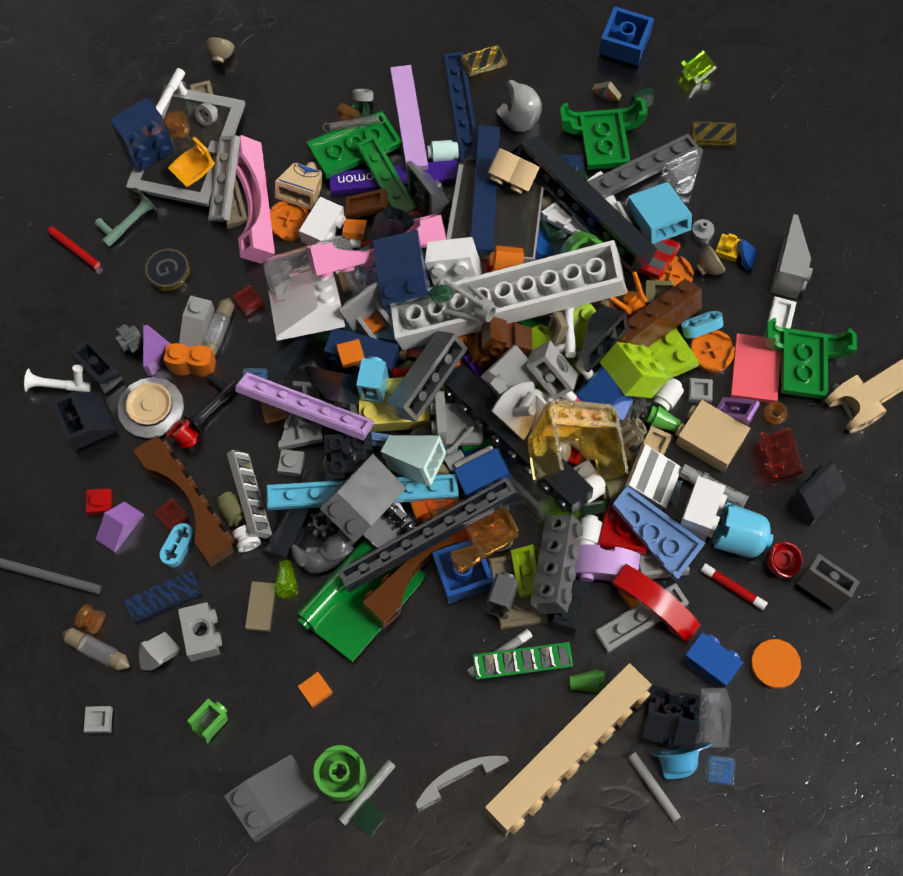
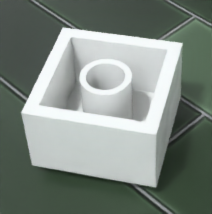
[425,237,483,287]
[680,476,727,542]

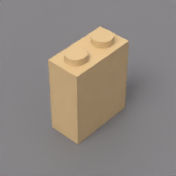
[675,400,750,473]

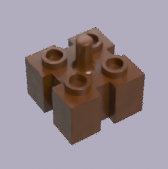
[469,317,533,368]

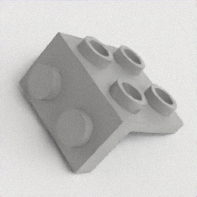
[430,391,484,446]

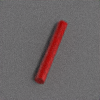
[47,226,101,270]

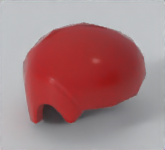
[766,542,803,578]

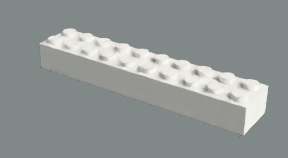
[391,240,627,350]

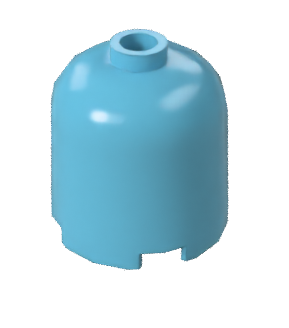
[712,502,773,558]

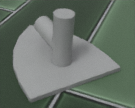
[491,382,536,440]

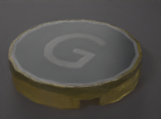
[145,248,190,291]

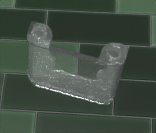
[262,236,360,304]

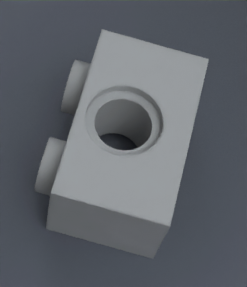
[527,341,578,400]
[178,602,222,662]

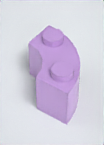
[575,544,640,582]

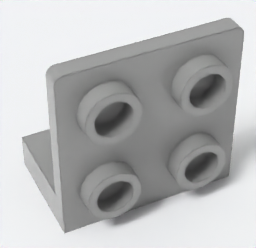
[481,345,539,398]

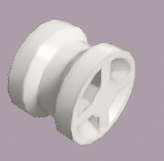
[232,525,261,552]

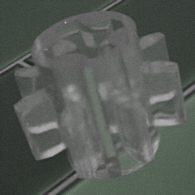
[626,396,651,419]

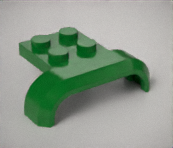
[560,97,647,170]
[765,318,857,399]

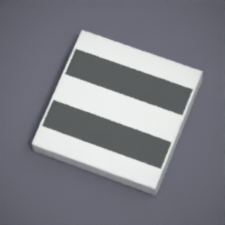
[625,444,682,509]

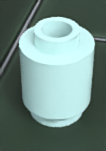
[427,140,459,162]

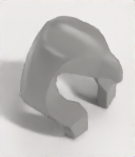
[495,80,542,132]

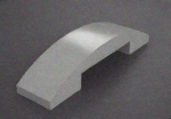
[416,756,509,812]

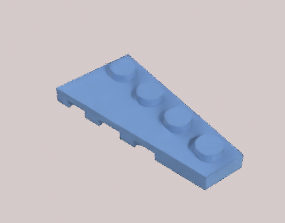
[612,486,705,582]

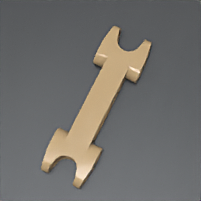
[825,359,903,433]

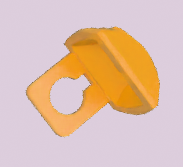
[168,136,215,187]

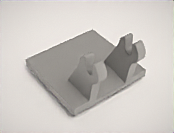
[339,281,394,339]

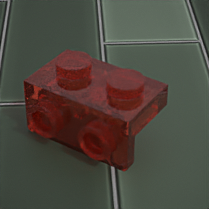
[759,428,804,481]

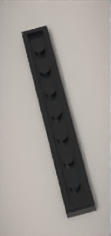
[337,477,520,593]

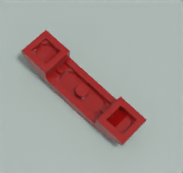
[611,564,700,644]

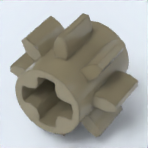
[617,417,647,446]

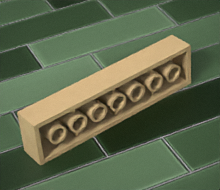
[484,663,652,836]

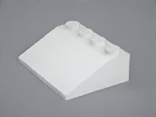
[268,263,345,341]

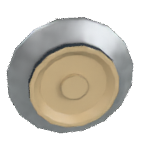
[118,377,184,439]

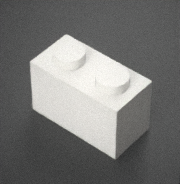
[299,197,346,246]

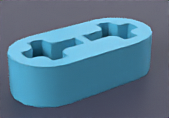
[681,311,723,338]
[160,523,195,568]

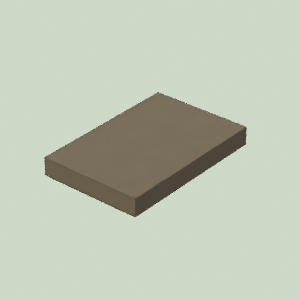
[489,555,549,630]

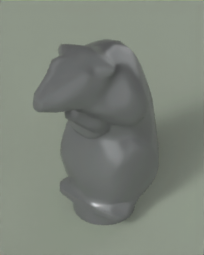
[291,529,356,573]

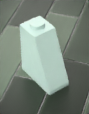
[381,435,447,486]

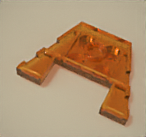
[425,498,519,574]

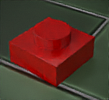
[86,488,112,515]

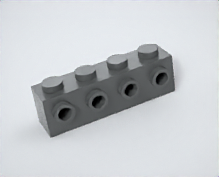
[386,331,468,422]
[530,514,583,614]

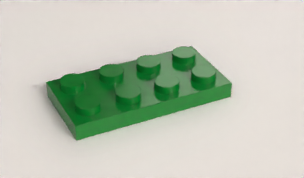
[307,111,402,179]

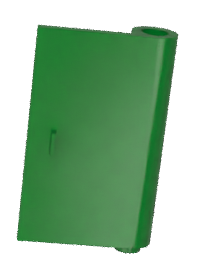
[296,538,427,662]

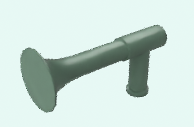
[94,194,157,247]

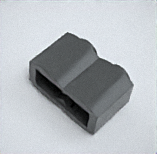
[485,572,518,619]

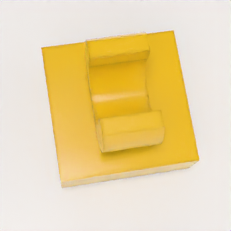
[715,233,740,262]

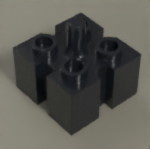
[369,205,421,242]
[324,432,374,481]
[642,685,700,750]

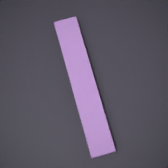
[390,65,428,170]
[235,372,374,440]

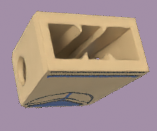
[275,162,322,210]

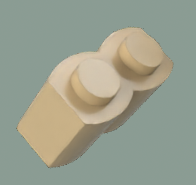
[487,148,540,194]

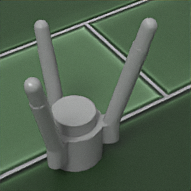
[443,279,497,324]
[444,426,501,473]

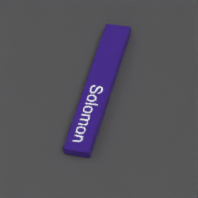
[329,160,458,195]

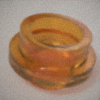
[764,402,788,424]

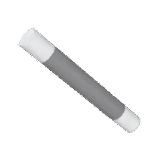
[467,629,532,678]

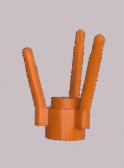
[608,272,647,315]

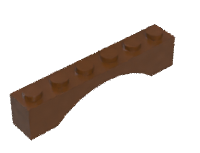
[133,436,235,567]
[363,520,486,630]

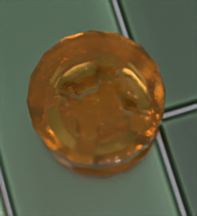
[165,111,190,138]
[75,604,105,634]

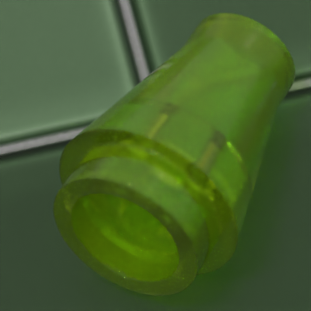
[274,560,299,598]

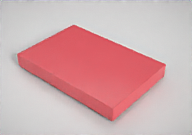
[730,333,781,404]

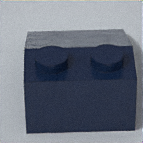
[373,230,432,308]

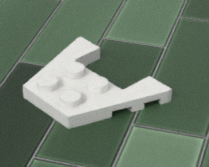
[540,171,632,235]

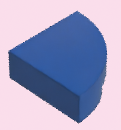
[737,239,758,271]

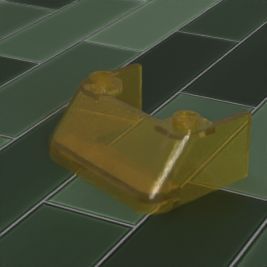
[528,399,629,481]

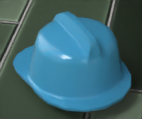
[652,742,712,779]

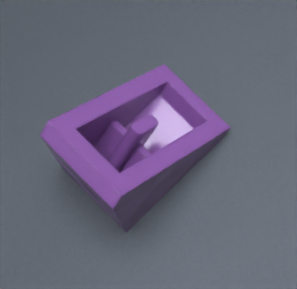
[143,325,170,376]
[717,397,760,426]
[96,502,144,553]

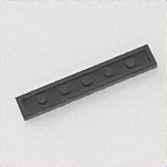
[588,134,700,199]

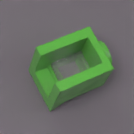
[187,699,228,745]

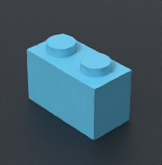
[356,357,389,403]

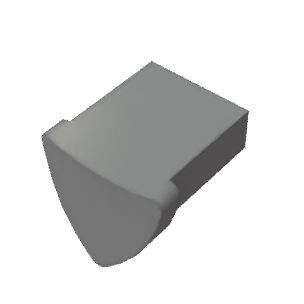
[139,632,180,670]

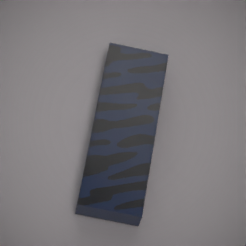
[124,570,202,623]

